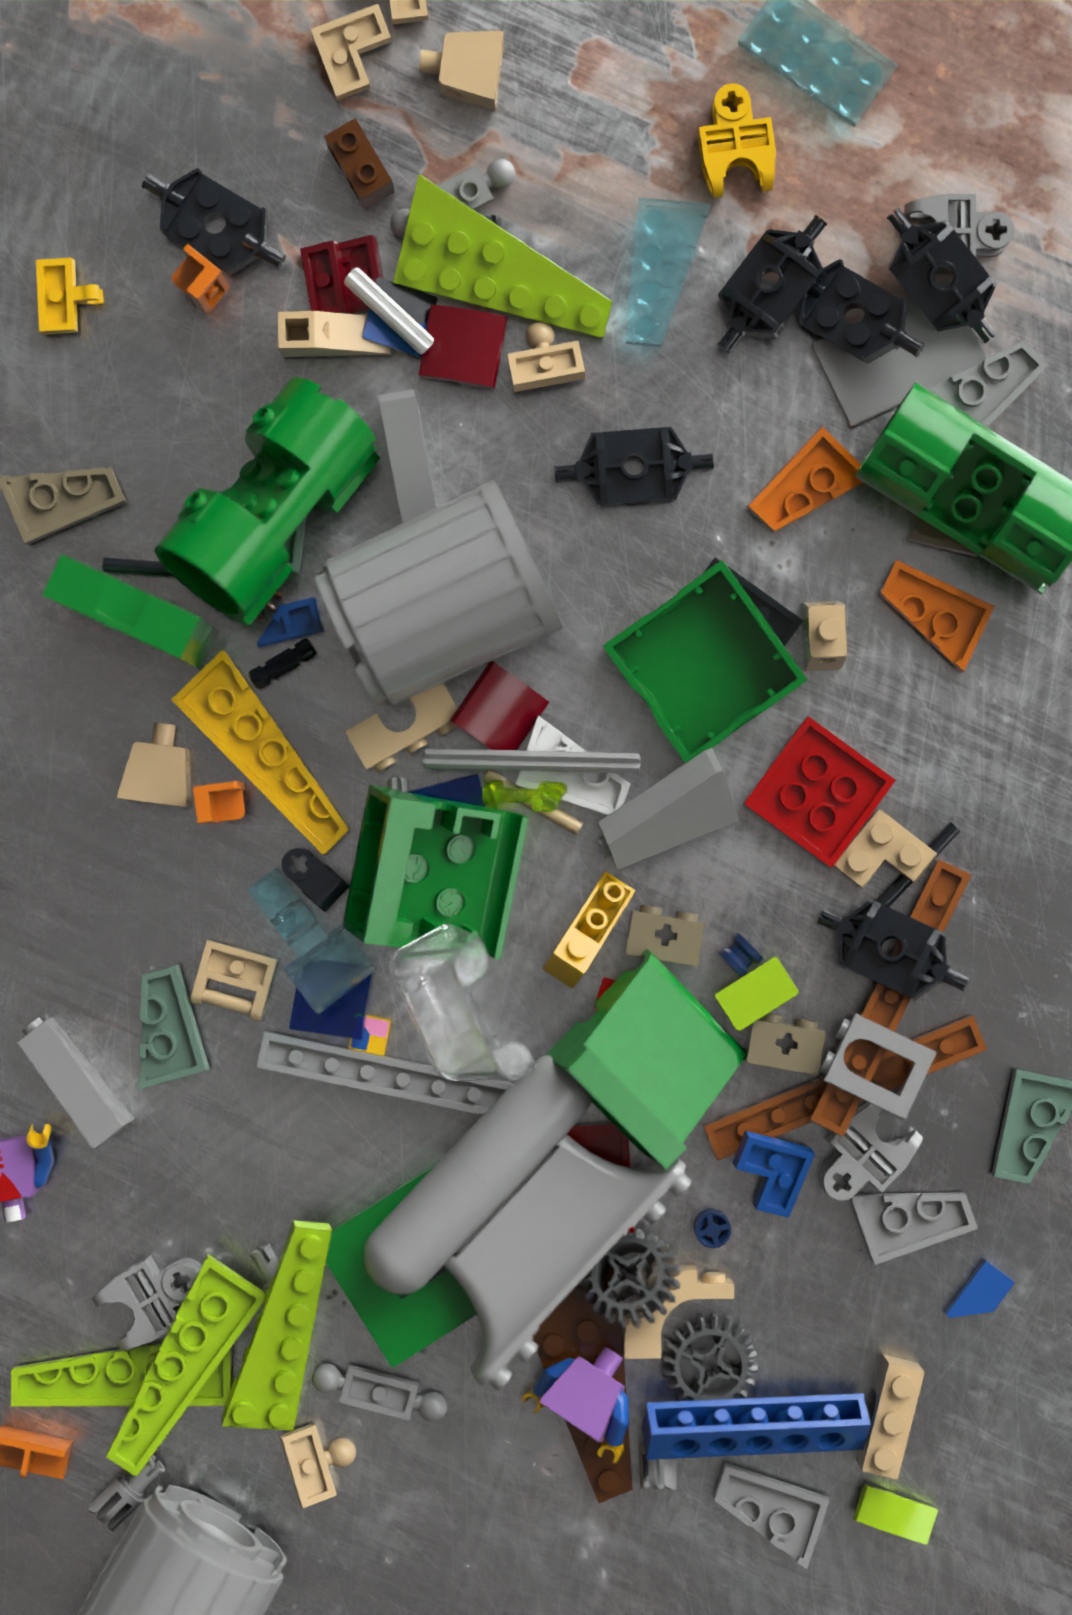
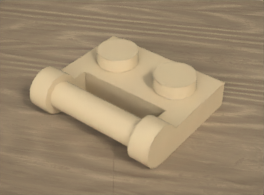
[190,940,278,1022]

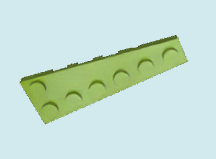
[221,1221,332,1431]
[106,1254,267,1477]
[11,1342,232,1407]

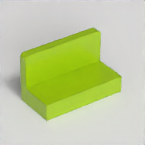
[714,956,799,1031]

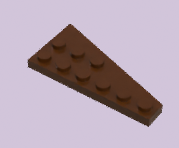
[532,1266,633,1503]

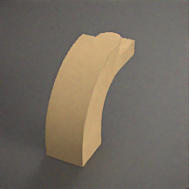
[623,1264,734,1359]

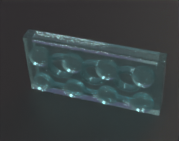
[737,0,898,128]

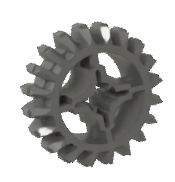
[581,1228,681,1328]
[661,1312,759,1401]

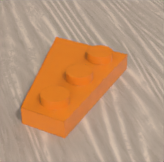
[746,427,864,532]
[879,560,995,673]

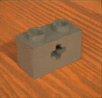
[624,905,705,967]
[744,1013,826,1076]

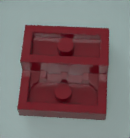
[300,234,384,315]
[418,304,508,389]
[450,661,549,750]

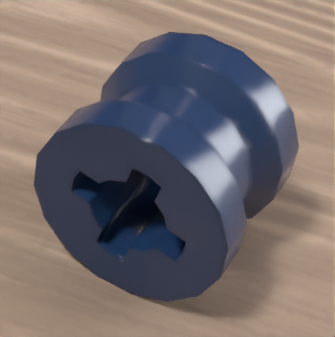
[718,933,764,978]
[693,1208,731,1248]

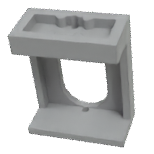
[819,1014,937,1120]

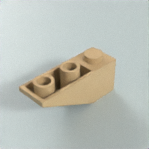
[278,311,391,357]

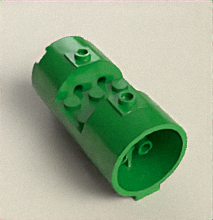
[154,377,380,626]
[855,382,1072,595]

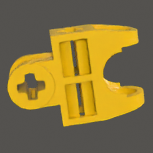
[697,83,776,199]

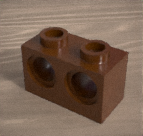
[324,118,395,210]

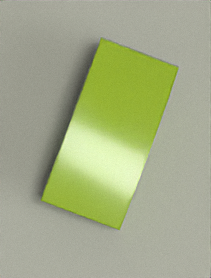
[853,1484,938,1545]

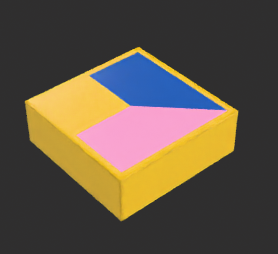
[348,1012,392,1056]

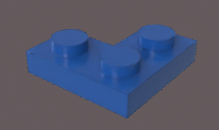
[732,1130,815,1218]

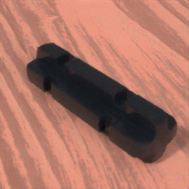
[248,638,316,689]

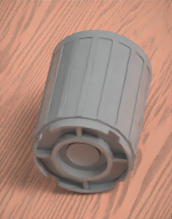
[314,480,563,706]
[76,1485,286,1615]

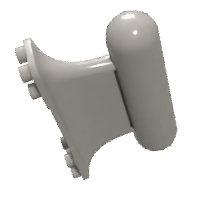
[363,1055,691,1390]

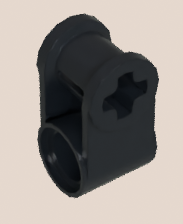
[281,848,350,913]

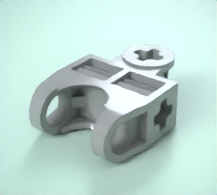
[904,194,1015,275]
[819,1102,923,1201]
[91,1255,201,1351]

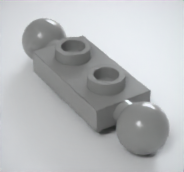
[390,159,515,238]
[312,1364,447,1422]

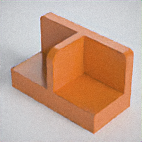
[171,244,230,315]
[193,781,246,824]
[0,1425,74,1480]

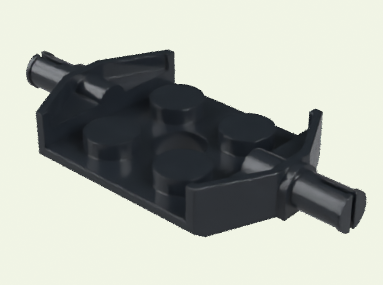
[142,168,286,275]
[886,208,997,344]
[717,215,827,353]
[799,259,925,364]
[554,427,714,507]
[817,900,970,1002]

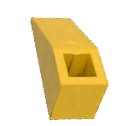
[542,871,636,989]

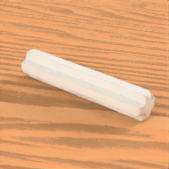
[344,267,434,354]

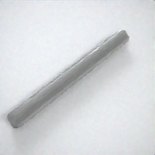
[423,748,641,773]

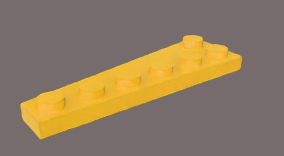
[171,650,350,856]

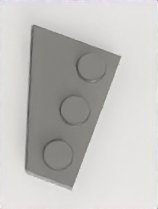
[927,340,1049,428]
[851,1192,978,1265]
[713,1462,830,1570]

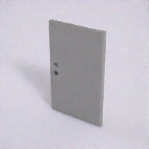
[811,278,987,429]

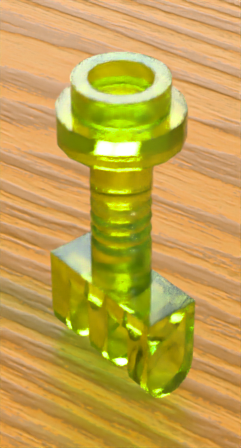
[482,780,567,812]

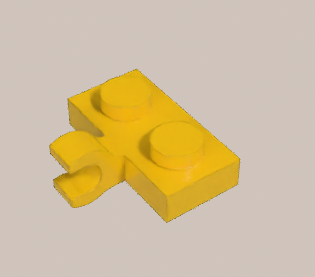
[36,257,104,335]

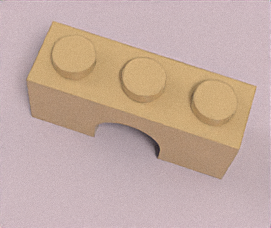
[345,683,458,773]
[856,1354,925,1480]

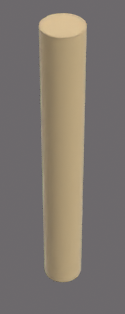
[482,770,583,835]

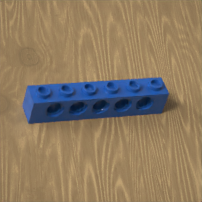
[641,1393,871,1460]

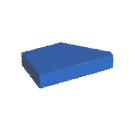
[257,597,324,649]
[944,1259,1015,1318]

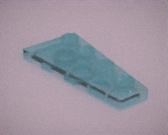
[625,197,711,347]

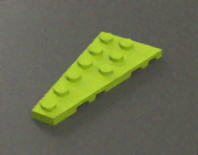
[393,174,613,338]

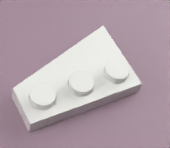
[515,715,630,815]

